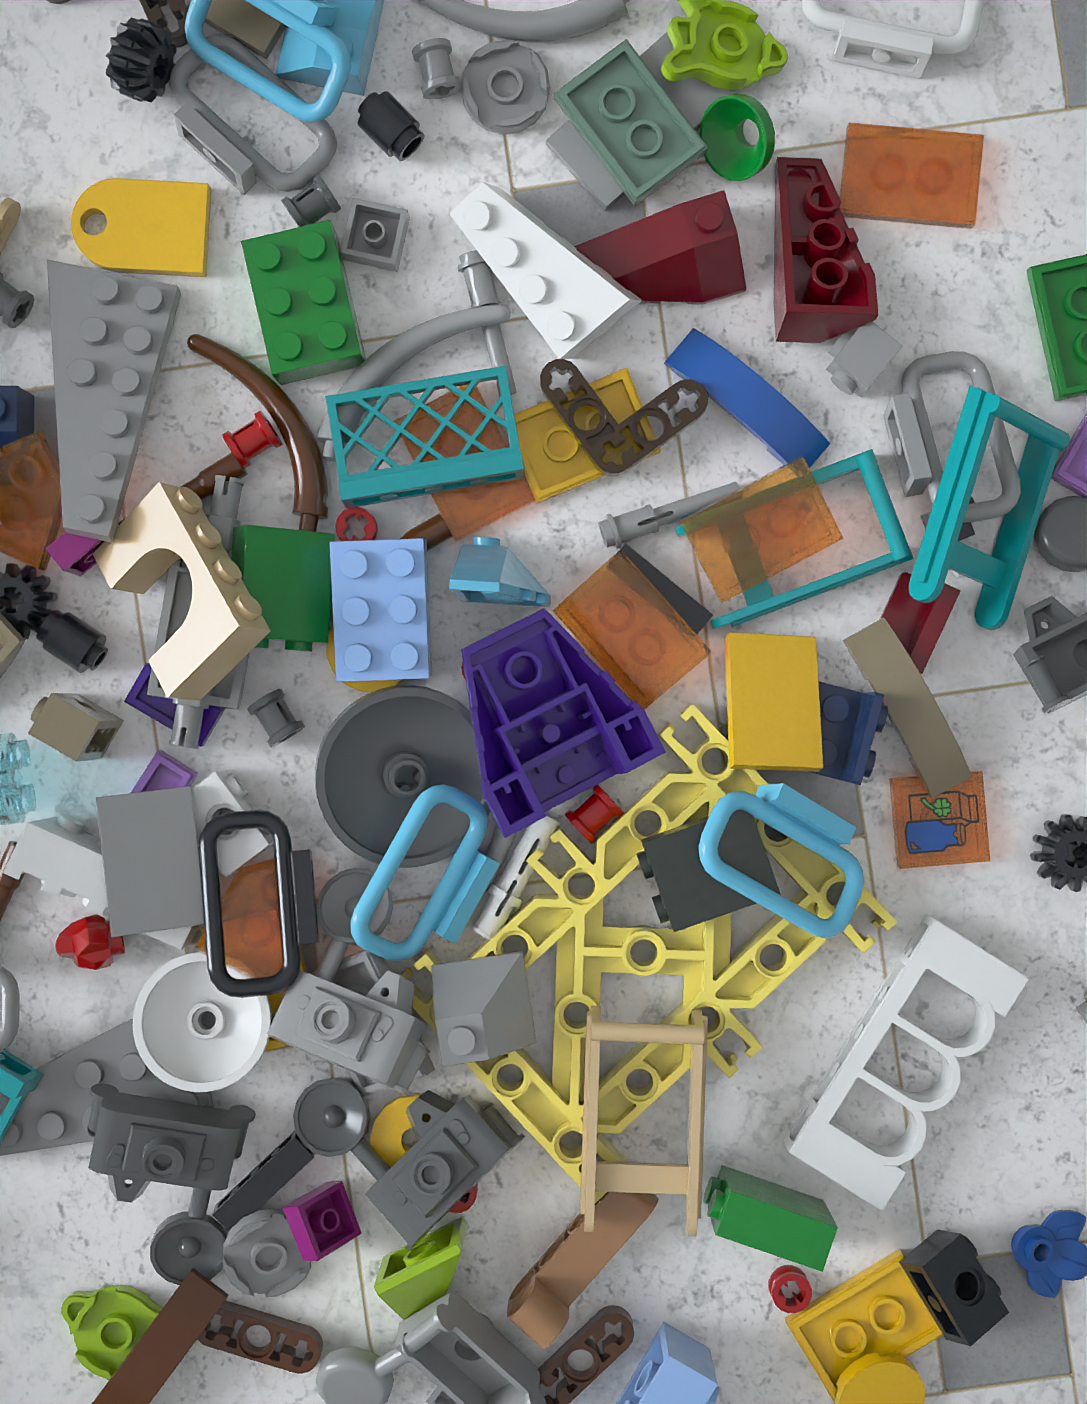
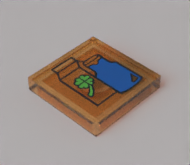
[889,771,990,869]

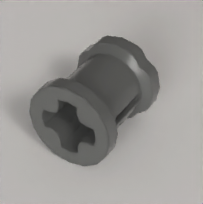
[281,175,341,227]
[0,272,35,328]
[247,688,305,748]

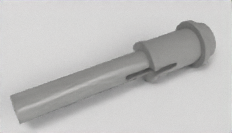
[457,250,517,397]
[598,482,742,549]

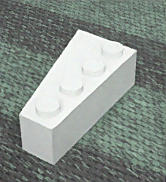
[449,182,642,359]
[3,814,200,950]

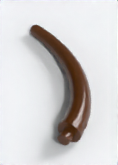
[187,334,328,532]

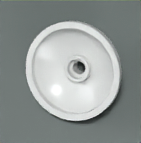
[133,952,272,1092]

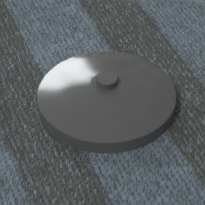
[314,685,491,868]

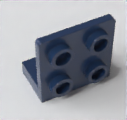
[807,681,888,785]

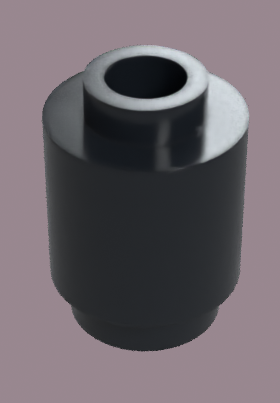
[357,91,425,161]
[36,610,108,673]

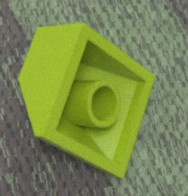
[374,1216,467,1320]

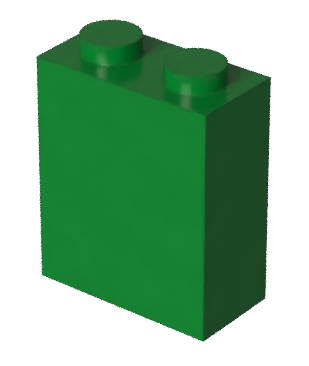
[231,524,335,652]
[703,1165,838,1272]

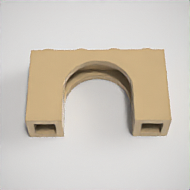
[93,482,271,701]

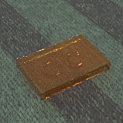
[839,122,984,229]
[394,384,535,542]
[679,456,844,603]
[552,549,711,710]

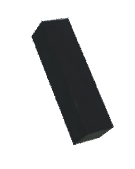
[607,543,713,638]
[212,1131,315,1231]

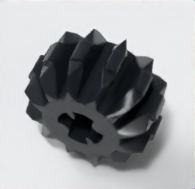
[105,17,177,103]
[0,563,58,640]
[1030,814,1087,892]

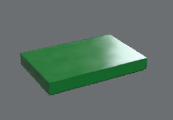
[1026,254,1087,401]

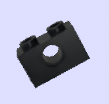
[899,1230,1009,1346]

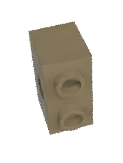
[28,693,124,762]

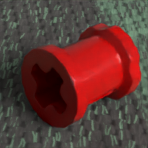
[222,410,283,468]
[564,784,624,844]

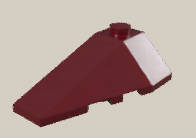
[773,157,878,343]
[574,190,746,305]

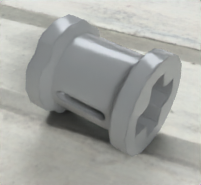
[412,38,462,99]

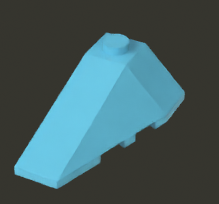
[276,0,384,96]
[449,537,551,607]

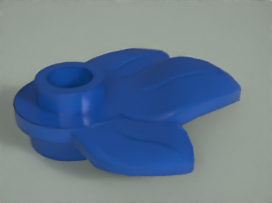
[1011,1210,1087,1298]

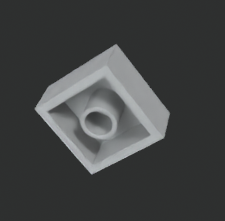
[340,198,410,272]

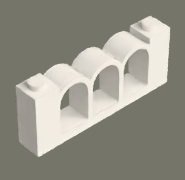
[783,914,1029,1211]

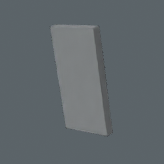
[546,32,740,211]

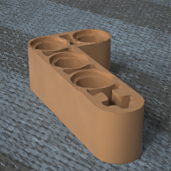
[507,1192,659,1349]

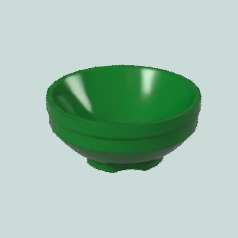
[699,94,775,181]

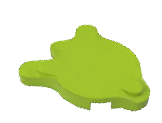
[661,0,788,91]
[61,1285,163,1381]

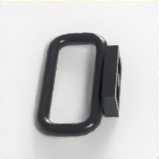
[198,810,320,998]

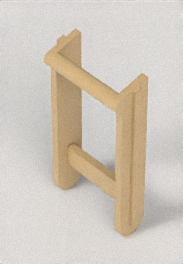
[580,1006,708,1237]

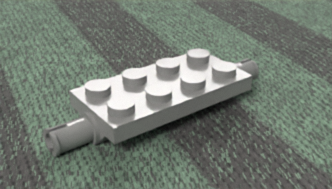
[147,475,250,749]

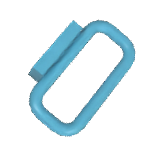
[184,0,351,123]
[698,783,864,938]
[350,784,500,962]

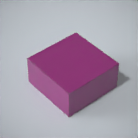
[45,532,104,577]
[283,1181,362,1261]

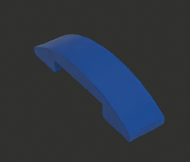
[664,328,831,477]

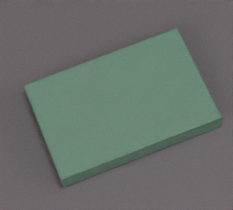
[554,39,708,206]

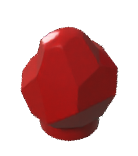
[55,914,125,970]

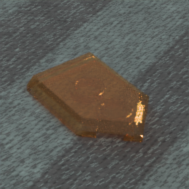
[0,430,62,571]
[194,859,317,978]

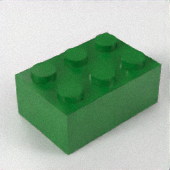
[241,220,366,385]

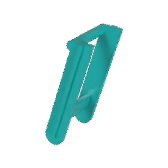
[909,386,1070,630]
[675,449,914,629]

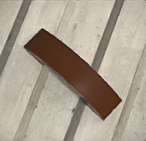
[92,1268,229,1404]

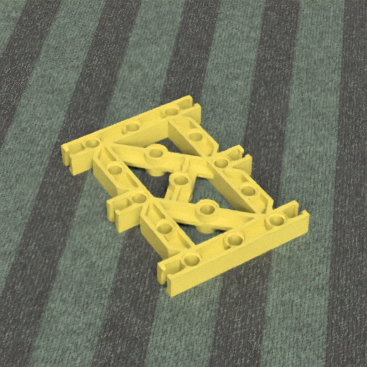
[400,704,897,1203]

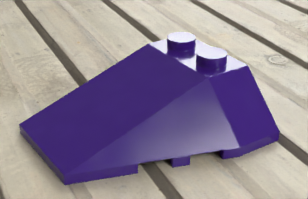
[461,608,666,838]

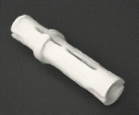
[471,815,561,940]

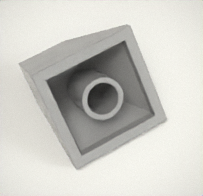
[431,951,537,1067]

